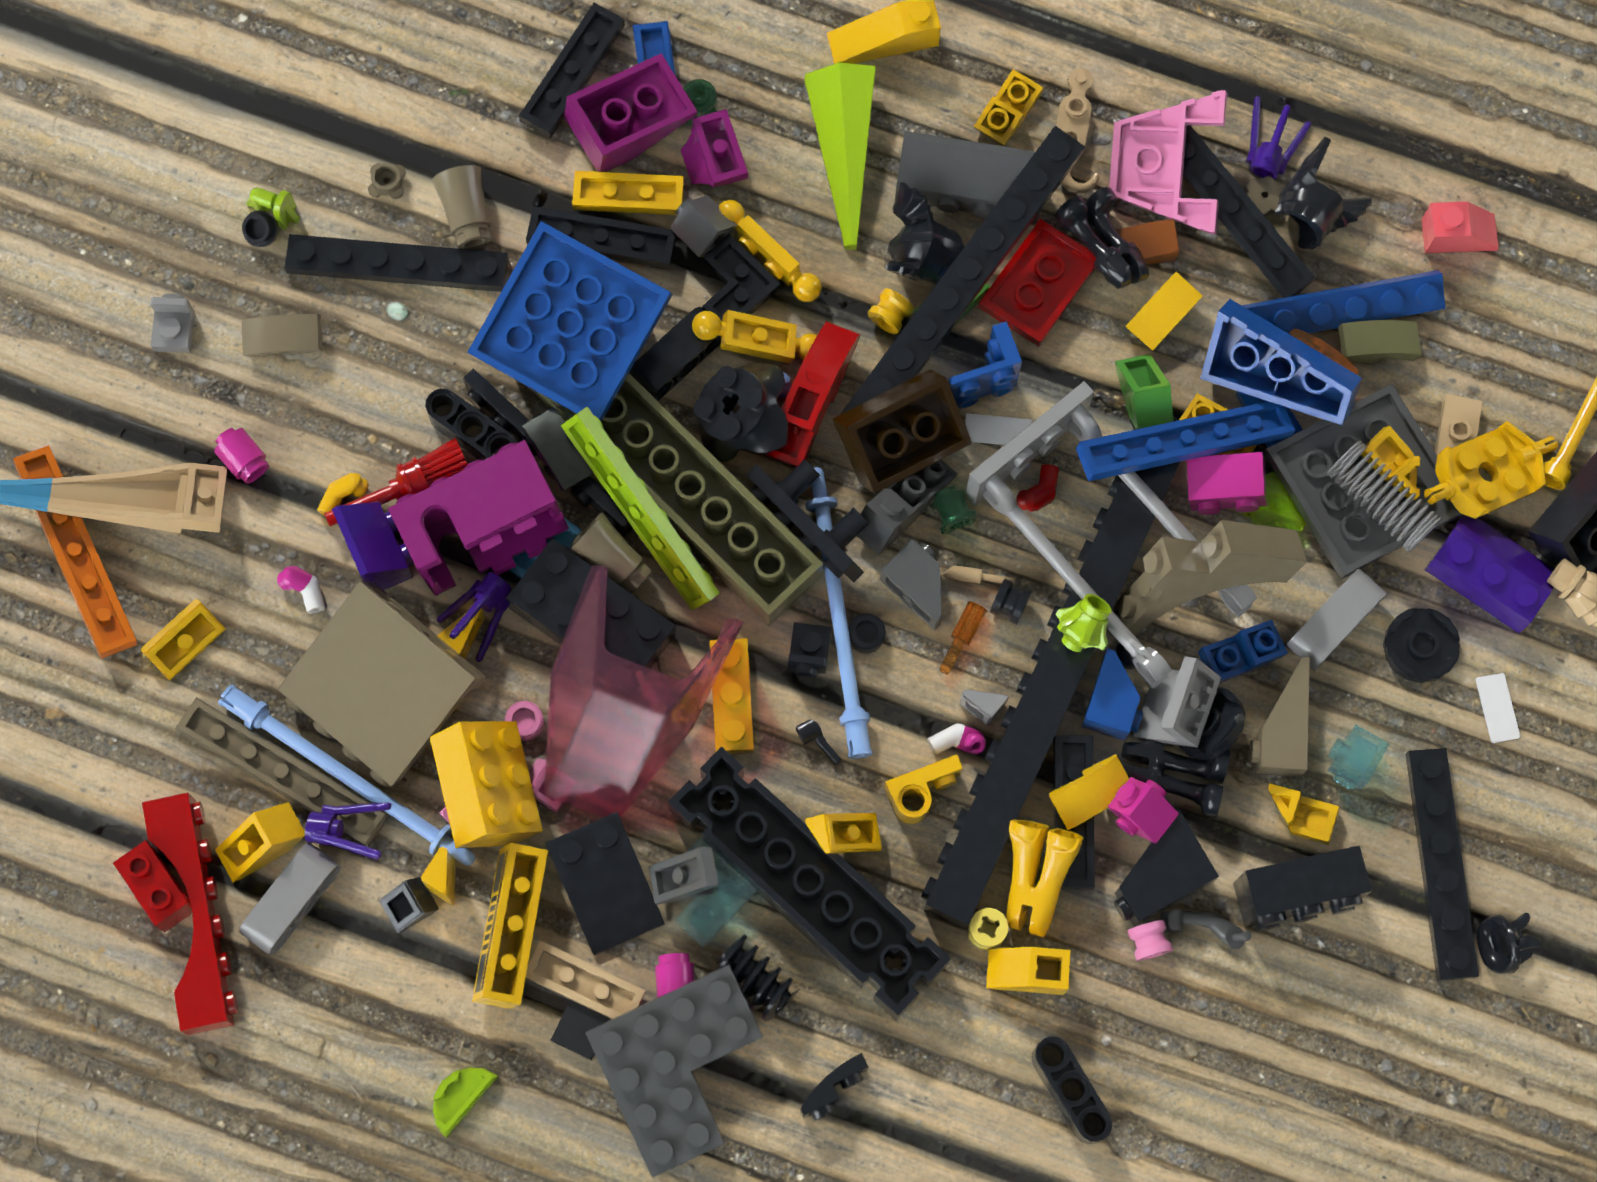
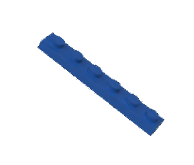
[1242,270,1445,336]
[1076,401,1295,482]

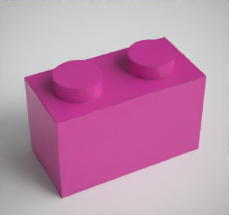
[1187,452,1267,515]

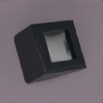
[379,877,439,933]

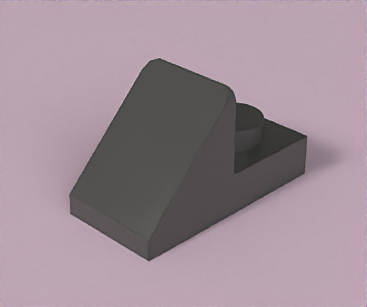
[649,847,719,904]

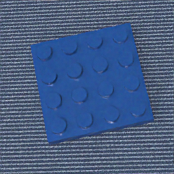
[467,221,673,422]

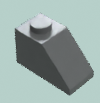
[880,539,942,630]

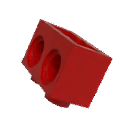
[113,840,192,933]

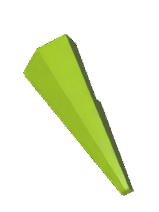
[804,62,876,250]

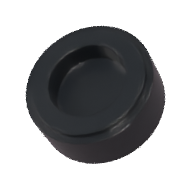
[848,613,886,653]

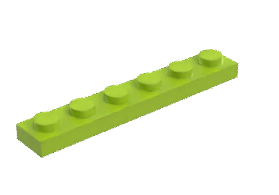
[560,407,719,610]

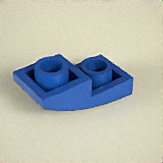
[1198,619,1288,683]

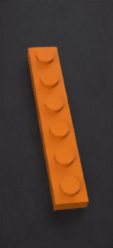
[13,445,137,659]

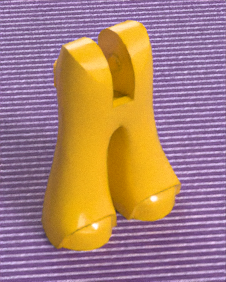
[1006,819,1083,937]

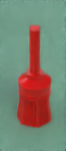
[324,437,468,527]

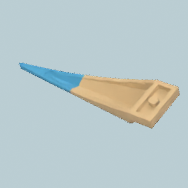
[0,463,227,534]

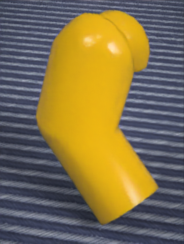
[317,472,369,516]

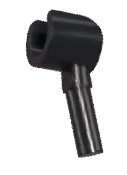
[796,720,842,765]

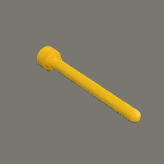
[1544,377,1597,490]

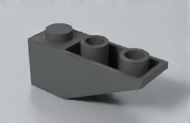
[857,460,958,555]

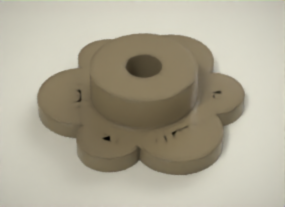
[1246,176,1284,215]

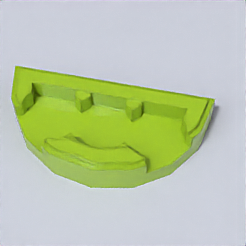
[433,1067,499,1138]

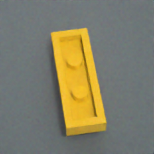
[572,171,684,215]
[710,638,754,754]

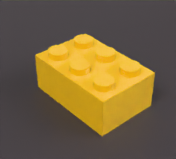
[430,721,543,848]

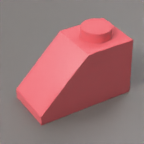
[1421,201,1499,253]

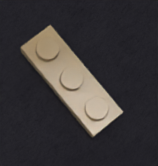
[526,940,646,1019]

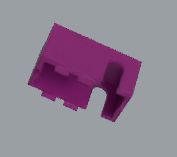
[388,440,569,596]

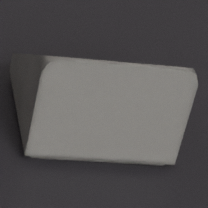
[960,689,1009,725]

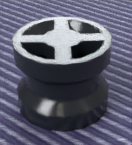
[990,578,1033,625]

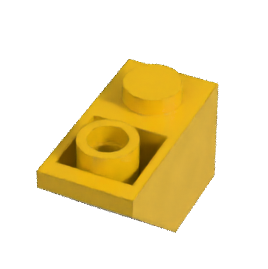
[986,947,1071,995]

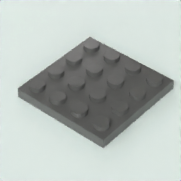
[1264,384,1463,579]

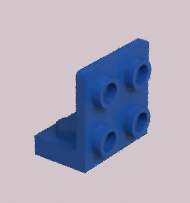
[948,321,1022,409]

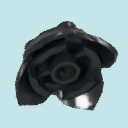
[694,362,789,462]

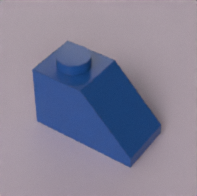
[1081,648,1143,741]

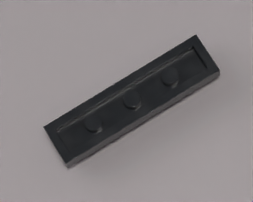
[519,3,625,139]
[526,206,677,269]
[1053,735,1095,890]

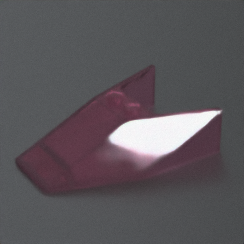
[544,565,744,817]

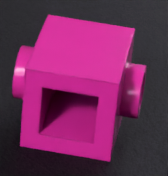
[1107,777,1179,844]

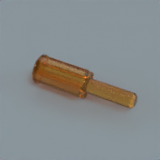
[939,601,988,675]

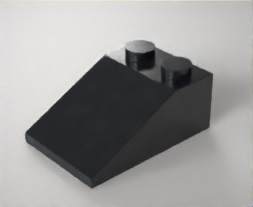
[546,812,665,956]

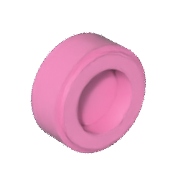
[505,701,544,741]

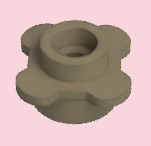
[368,163,406,199]

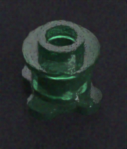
[683,79,717,125]
[931,486,978,534]

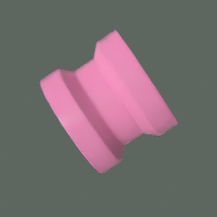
[1127,920,1173,961]

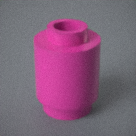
[214,428,269,484]
[655,953,695,998]

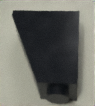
[1114,809,1219,927]

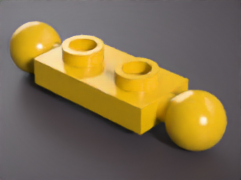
[719,200,822,302]
[692,310,817,363]

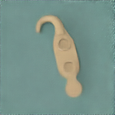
[1056,68,1100,194]

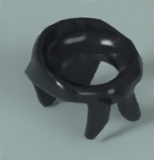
[1476,913,1541,974]

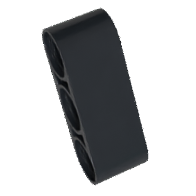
[629,306,721,401]
[425,388,517,460]
[1032,1036,1112,1144]

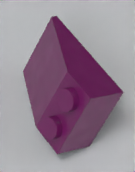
[564,53,697,172]

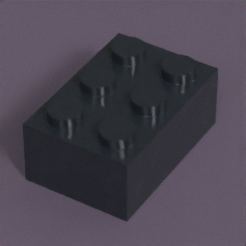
[1233,845,1372,932]

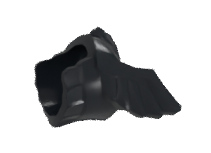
[1275,137,1372,250]
[883,182,965,284]

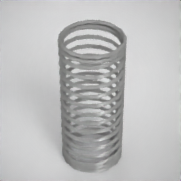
[1327,441,1442,552]

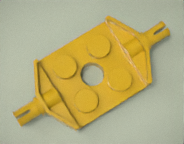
[1424,421,1558,519]

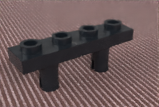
[746,459,870,583]

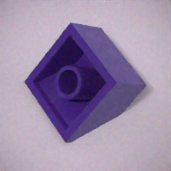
[332,502,414,591]

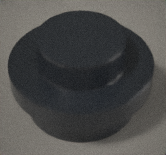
[242,210,278,247]

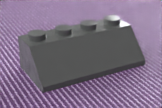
[895,131,1041,223]

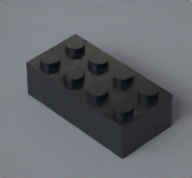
[507,538,676,695]

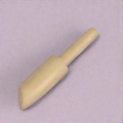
[942,565,1015,585]

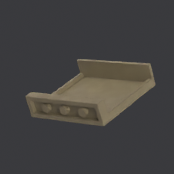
[278,581,487,787]

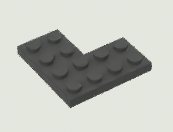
[585,964,763,1178]

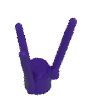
[1246,96,1311,179]
[437,572,512,662]
[305,802,392,860]

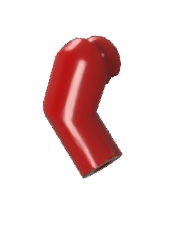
[1016,464,1059,512]

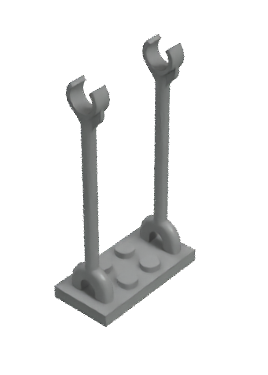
[965,381,1257,688]

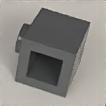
[670,195,737,258]

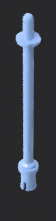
[805,467,873,759]
[218,684,475,866]

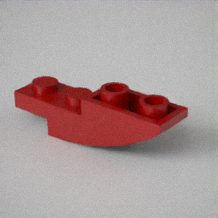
[766,321,861,467]

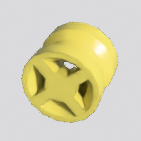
[967,908,1008,951]

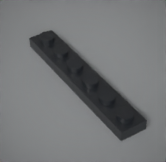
[1183,125,1316,298]
[284,234,508,292]
[463,368,633,537]
[1405,748,1479,982]

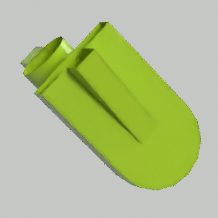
[246,187,300,230]

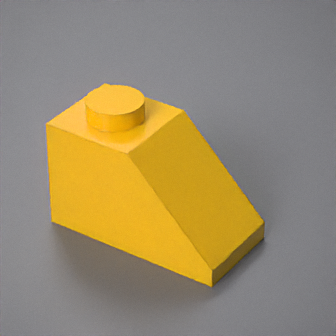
[215,802,305,882]

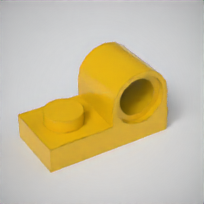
[884,754,963,824]

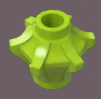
[1055,594,1112,652]

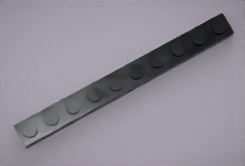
[833,126,1086,425]

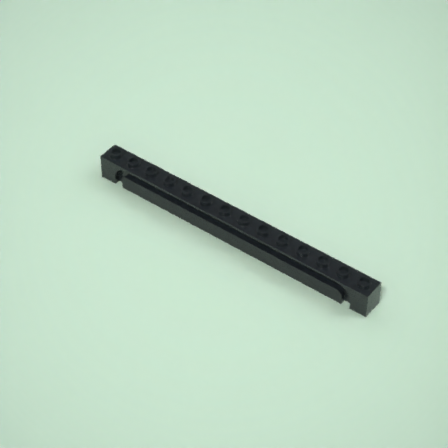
[921,462,1180,930]

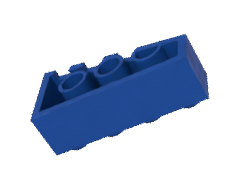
[1200,299,1362,425]

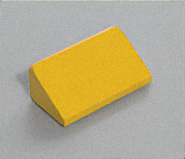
[140,599,226,681]
[805,813,882,854]
[421,846,456,906]

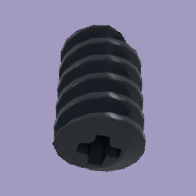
[716,934,800,1022]

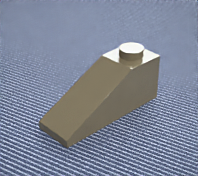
[1249,657,1310,777]

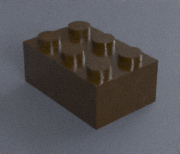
[832,370,972,493]

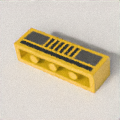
[472,842,548,1009]

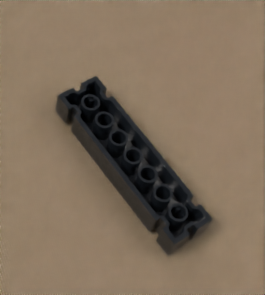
[668,746,951,1021]

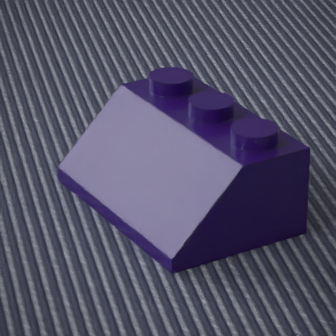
[1425,515,1554,633]

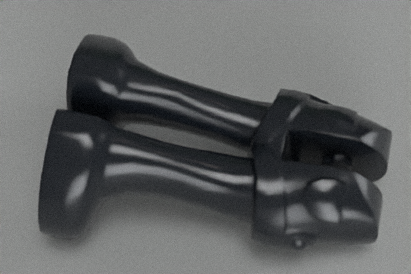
[1055,187,1149,289]
[1121,740,1231,818]

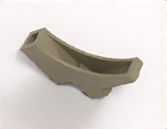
[1116,520,1307,634]

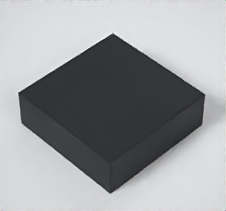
[551,999,611,1061]

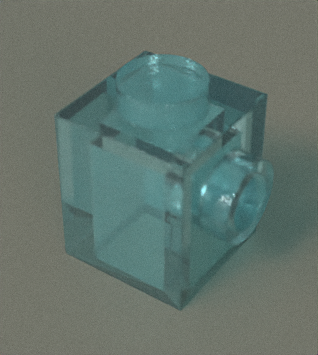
[1327,725,1389,790]

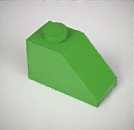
[1115,354,1174,429]

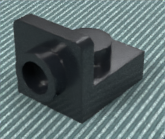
[788,622,831,678]

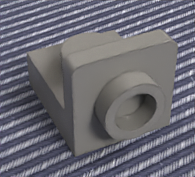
[150,293,195,353]

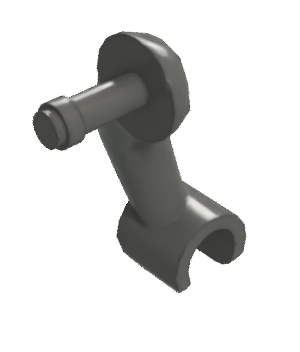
[1160,909,1252,949]

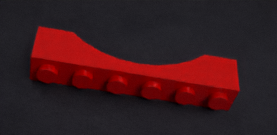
[142,792,238,1035]

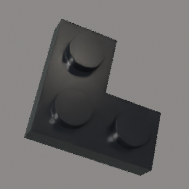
[702,234,780,321]

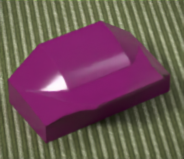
[681,109,748,187]

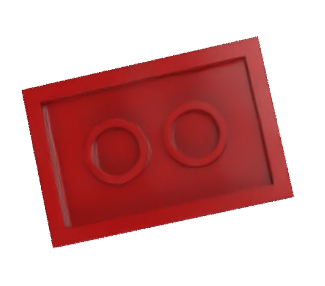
[978,219,1096,347]

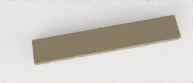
[175,697,390,847]

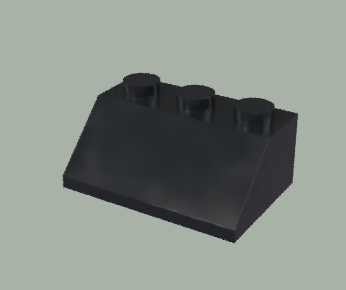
[1528,451,1597,574]

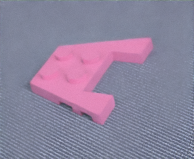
[1109,90,1227,235]

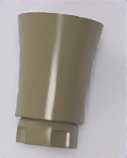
[432,165,492,250]
[567,512,652,594]

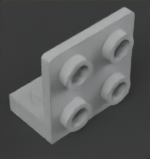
[1133,657,1221,747]

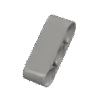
[1286,568,1387,671]
[239,842,341,956]

